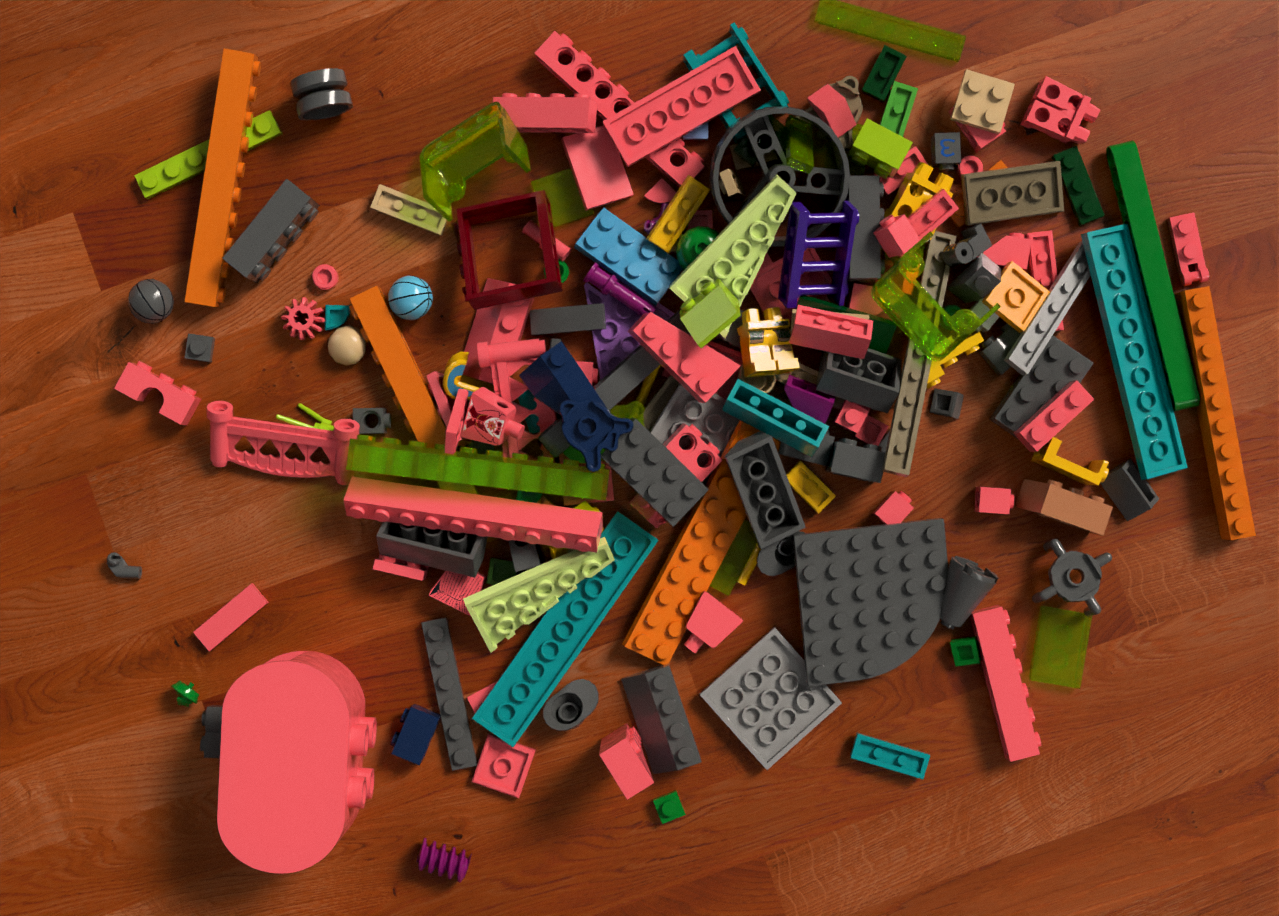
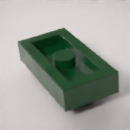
[861,45,907,103]

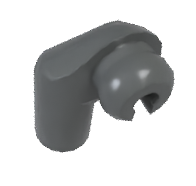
[107,552,142,579]

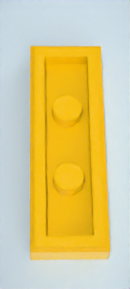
[646,175,710,253]

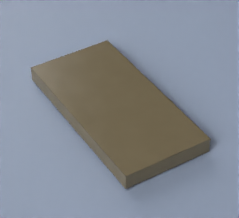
[961,161,1064,225]

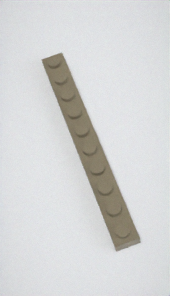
[882,231,956,477]

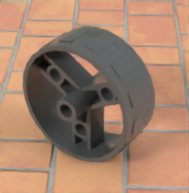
[709,106,850,247]

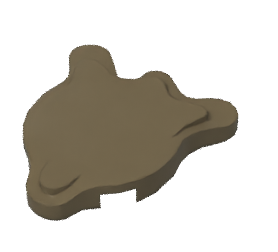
[795,76,863,150]

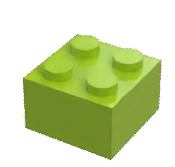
[848,118,913,179]

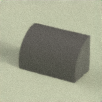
[1100,458,1159,521]

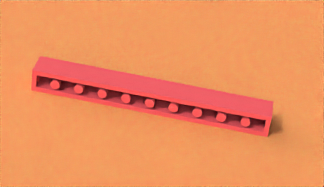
[344,476,603,553]

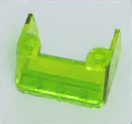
[420,102,531,222]
[871,232,1001,361]

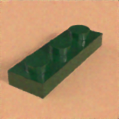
[1051,146,1105,226]

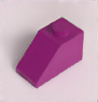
[784,374,836,424]

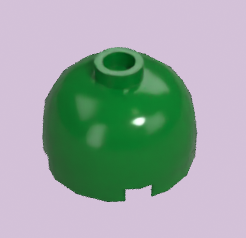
[676,226,719,270]

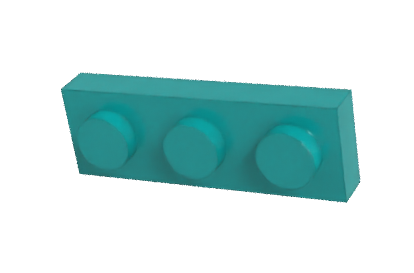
[850,733,930,779]

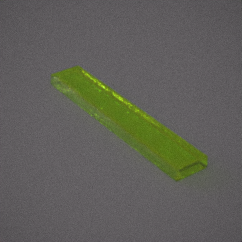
[814,0,966,62]

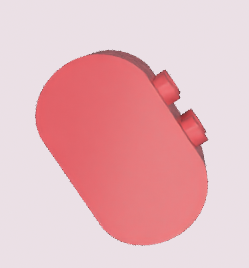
[217,651,377,874]

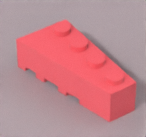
[627,312,740,403]
[599,723,654,800]

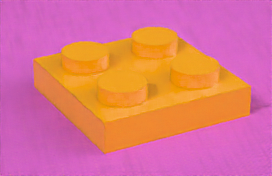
[982,261,1050,333]

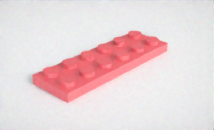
[602,46,761,167]

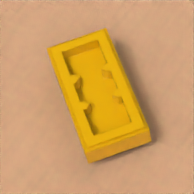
[786,460,836,514]

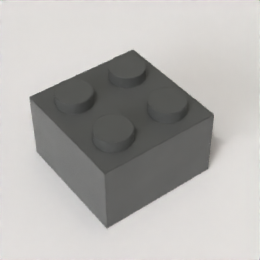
[825,438,885,483]

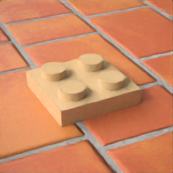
[950,69,1015,134]

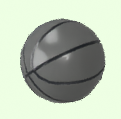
[128,279,174,324]

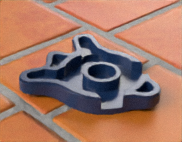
[559,400,634,472]

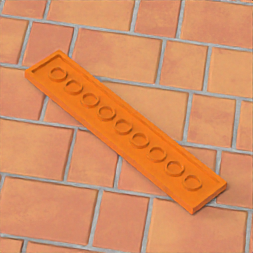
[622,421,781,665]

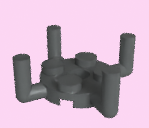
[1032,539,1112,617]

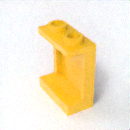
[1031,437,1109,485]

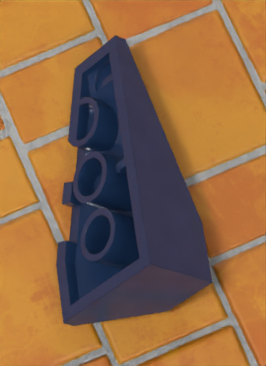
[519,341,607,416]

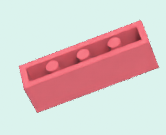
[491,93,597,133]

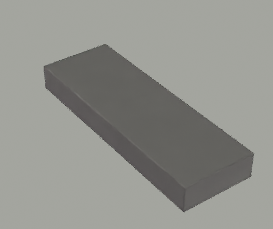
[530,303,606,335]

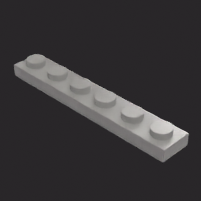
[1004,241,1091,376]

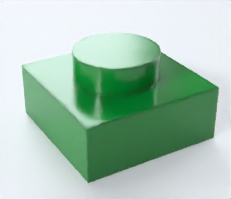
[950,636,982,667]
[653,790,686,824]

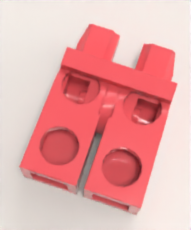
[1020,76,1100,144]

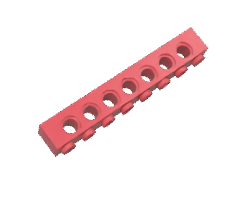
[534,31,705,188]

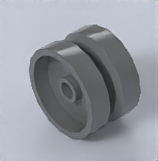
[290,68,353,121]

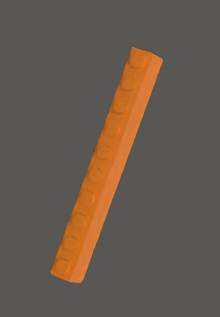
[185,48,261,307]
[349,286,480,495]
[1175,286,1256,540]

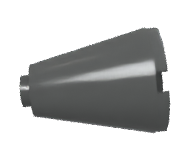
[940,556,998,629]

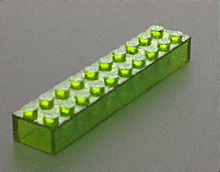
[346,434,610,501]

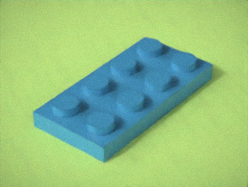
[574,207,683,306]

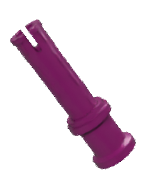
[583,262,656,316]

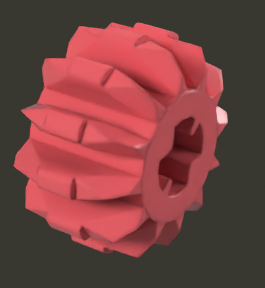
[281,297,325,341]

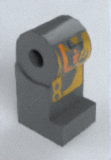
[943,223,992,267]

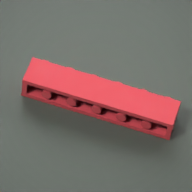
[969,605,1041,762]

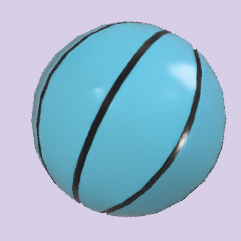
[388,275,433,320]

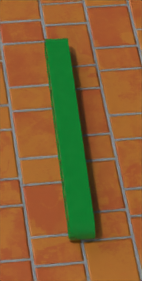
[1106,140,1200,412]

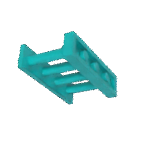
[683,22,789,144]

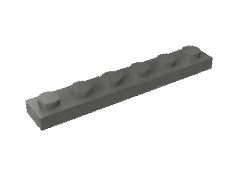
[421,617,478,771]

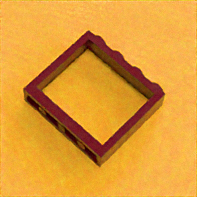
[454,190,563,310]

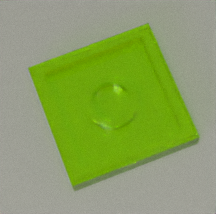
[531,168,594,228]

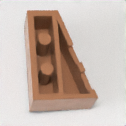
[1015,479,1113,536]

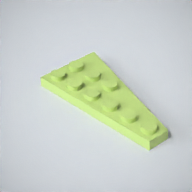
[669,174,796,338]
[463,537,615,653]

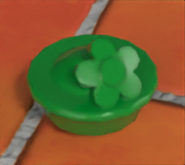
[171,680,200,707]

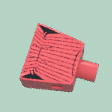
[429,571,486,616]

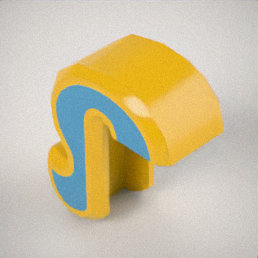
[443,352,494,401]

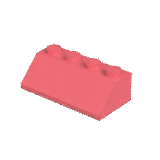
[463,278,534,384]

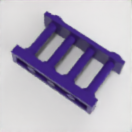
[778,201,859,308]

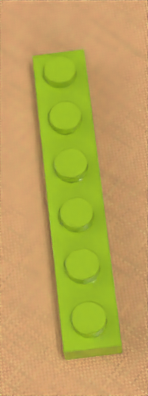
[134,110,283,199]

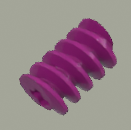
[416,838,472,883]

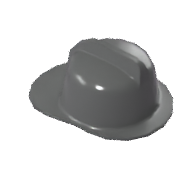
[757,531,805,576]
[543,679,599,731]

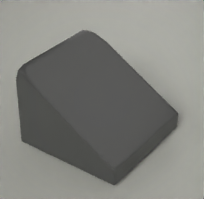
[929,388,964,419]

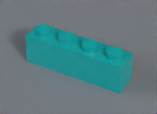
[722,379,829,457]

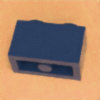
[390,704,441,765]

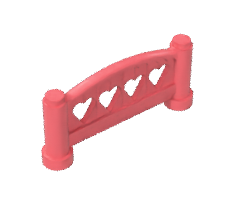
[477,339,562,490]
[207,401,360,485]

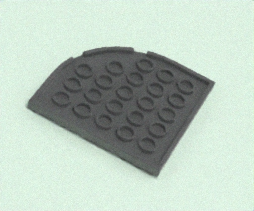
[792,518,948,686]

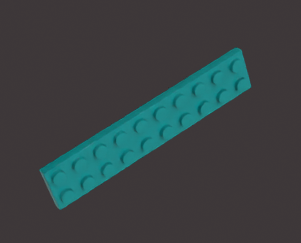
[1081,224,1188,480]
[472,511,659,747]

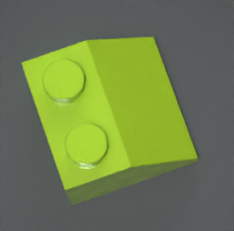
[680,278,741,348]

